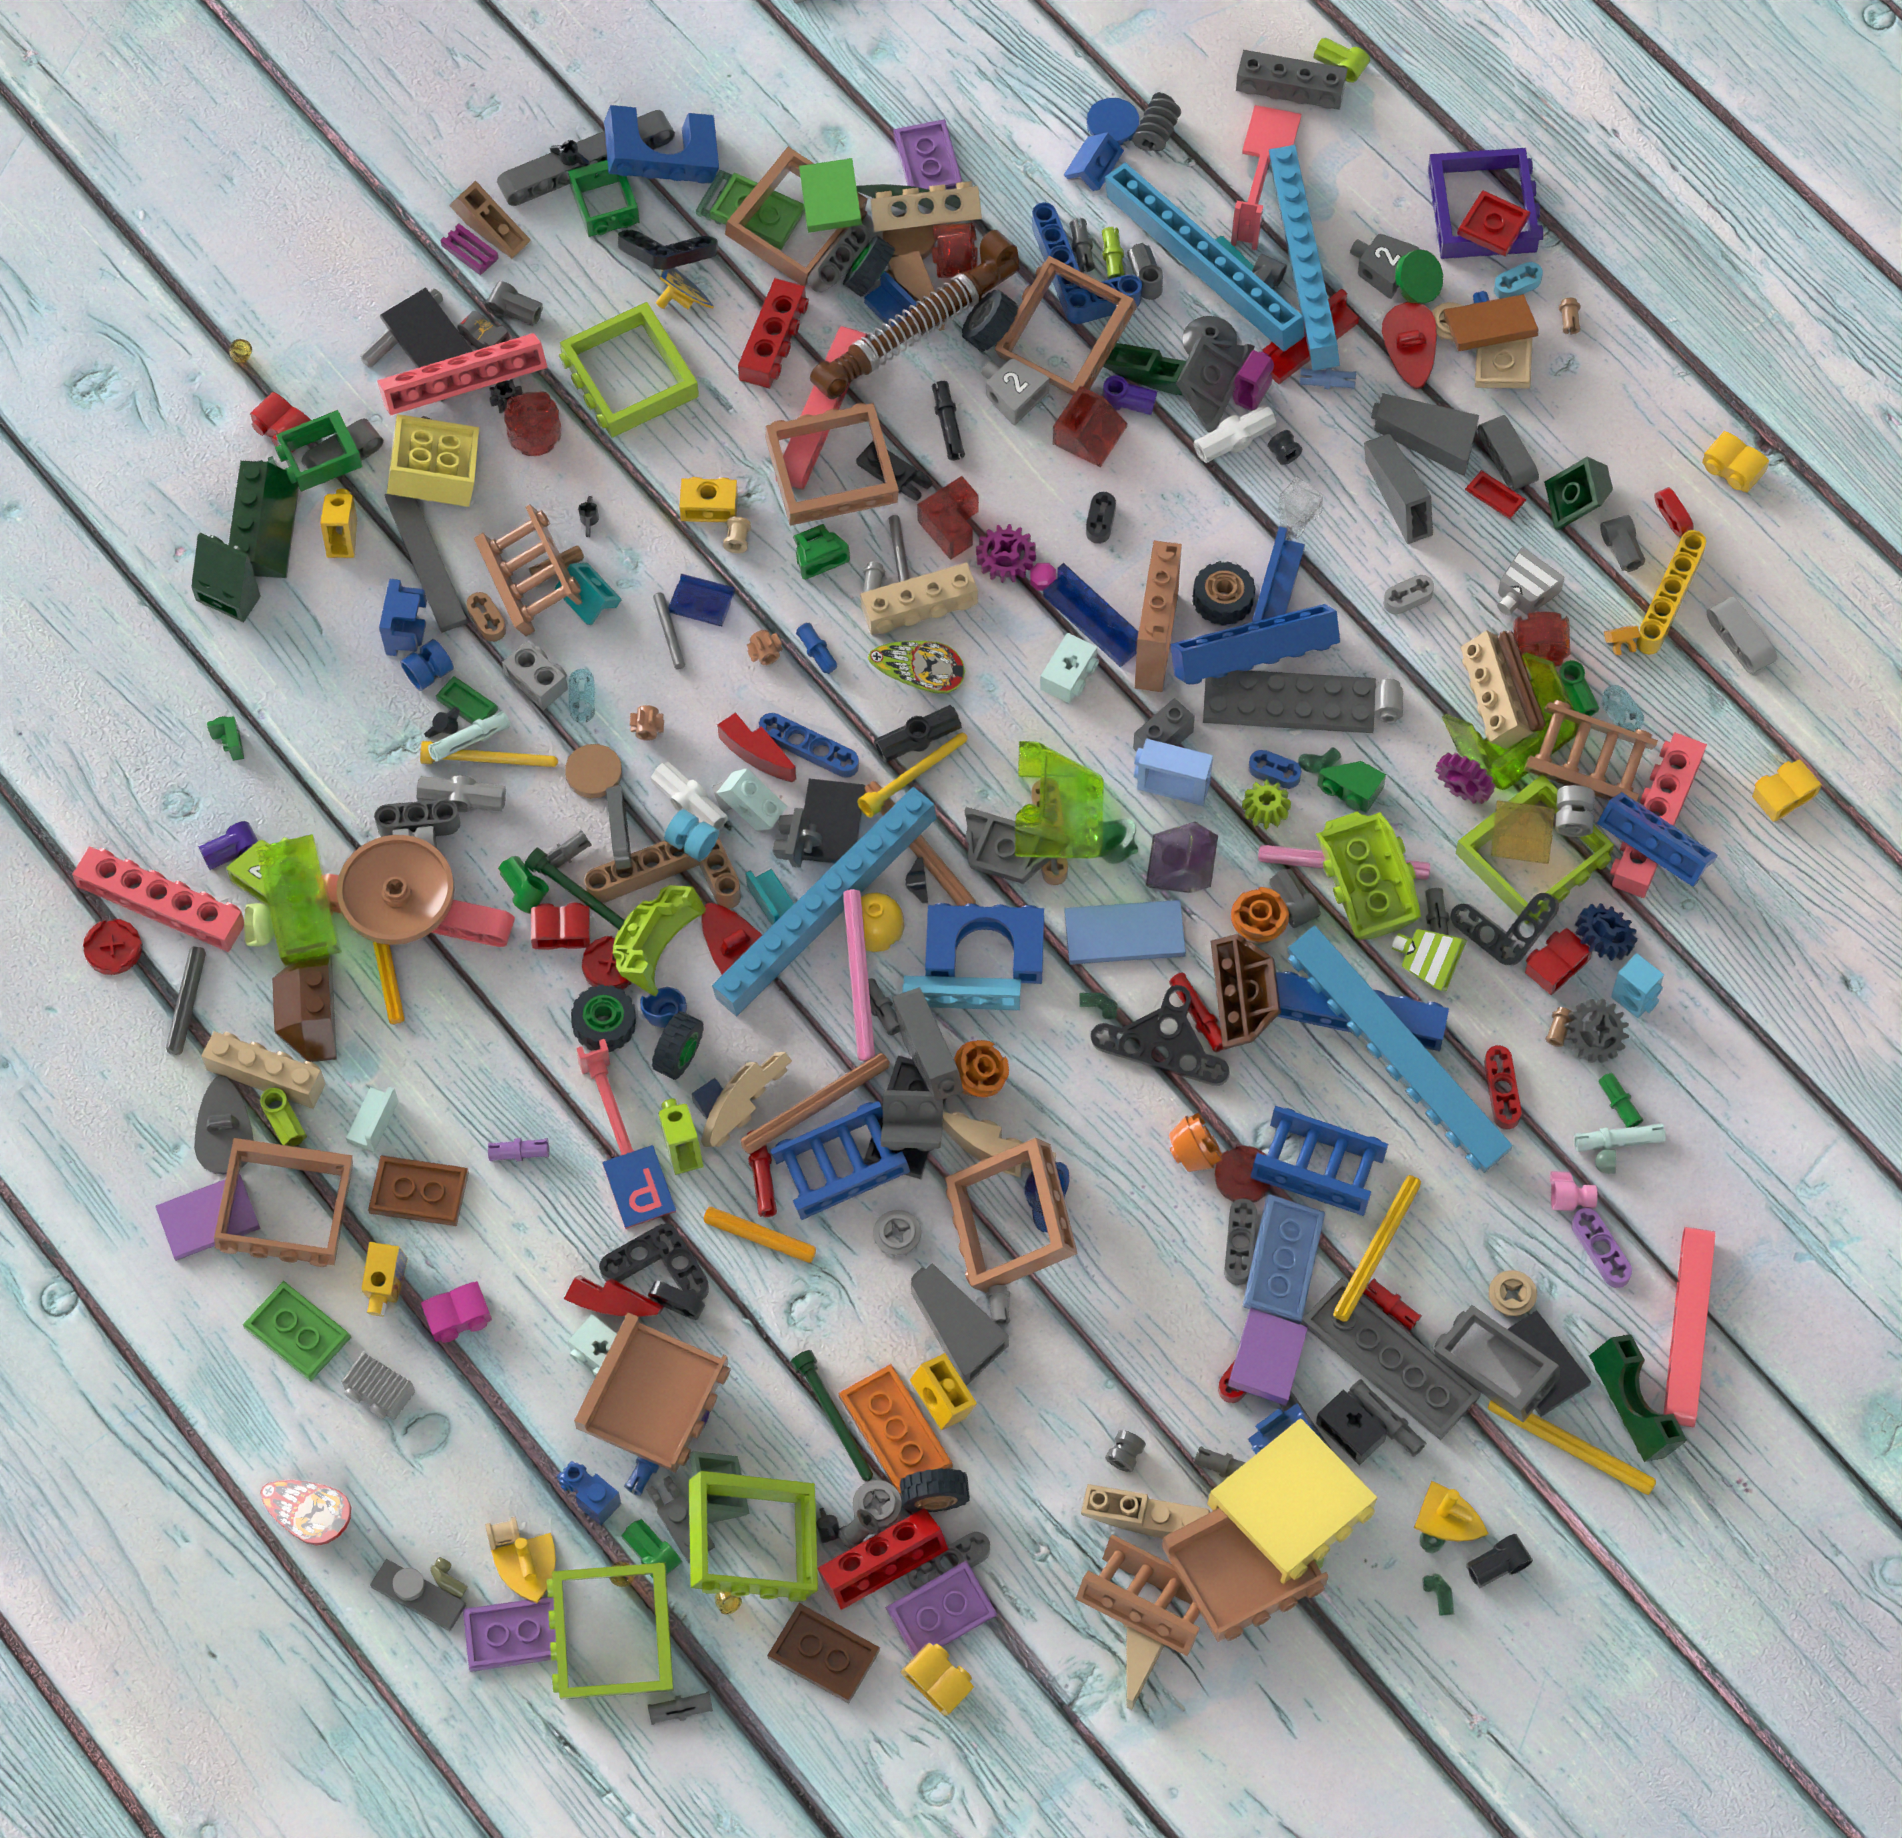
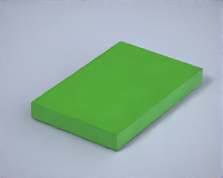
[799,158,862,233]
[710,172,805,250]
[242,1281,352,1382]

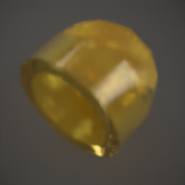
[229,339,252,363]
[609,1561,635,1587]
[714,1591,742,1615]

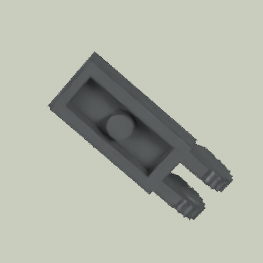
[646,1476,715,1563]

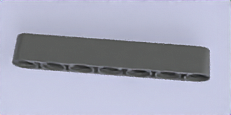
[497,110,675,206]

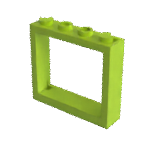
[558,302,699,438]
[1455,774,1614,925]
[689,1471,818,1602]
[547,1563,674,1700]

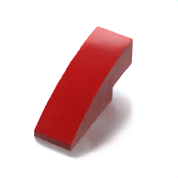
[717,712,797,782]
[564,1275,664,1317]

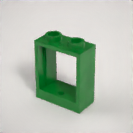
[568,160,640,237]
[275,410,363,492]

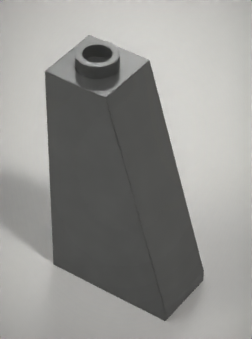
[1371,393,1480,475]
[1364,433,1433,544]
[892,987,963,1102]
[911,1263,1009,1386]

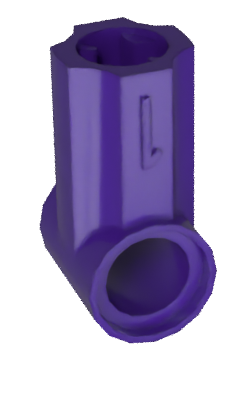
[1101,375,1158,415]
[198,821,258,870]

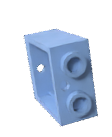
[1133,738,1213,806]

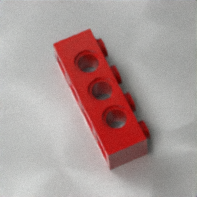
[738,278,809,389]
[817,1508,949,1610]

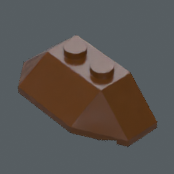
[1210,934,1281,1049]
[272,951,337,1062]

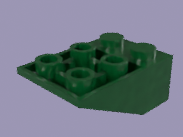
[191,533,261,623]

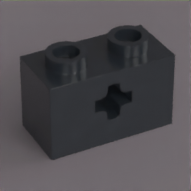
[1316,1389,1387,1466]

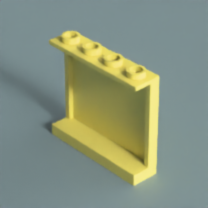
[1207,1418,1378,1585]

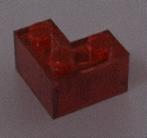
[917,476,979,560]

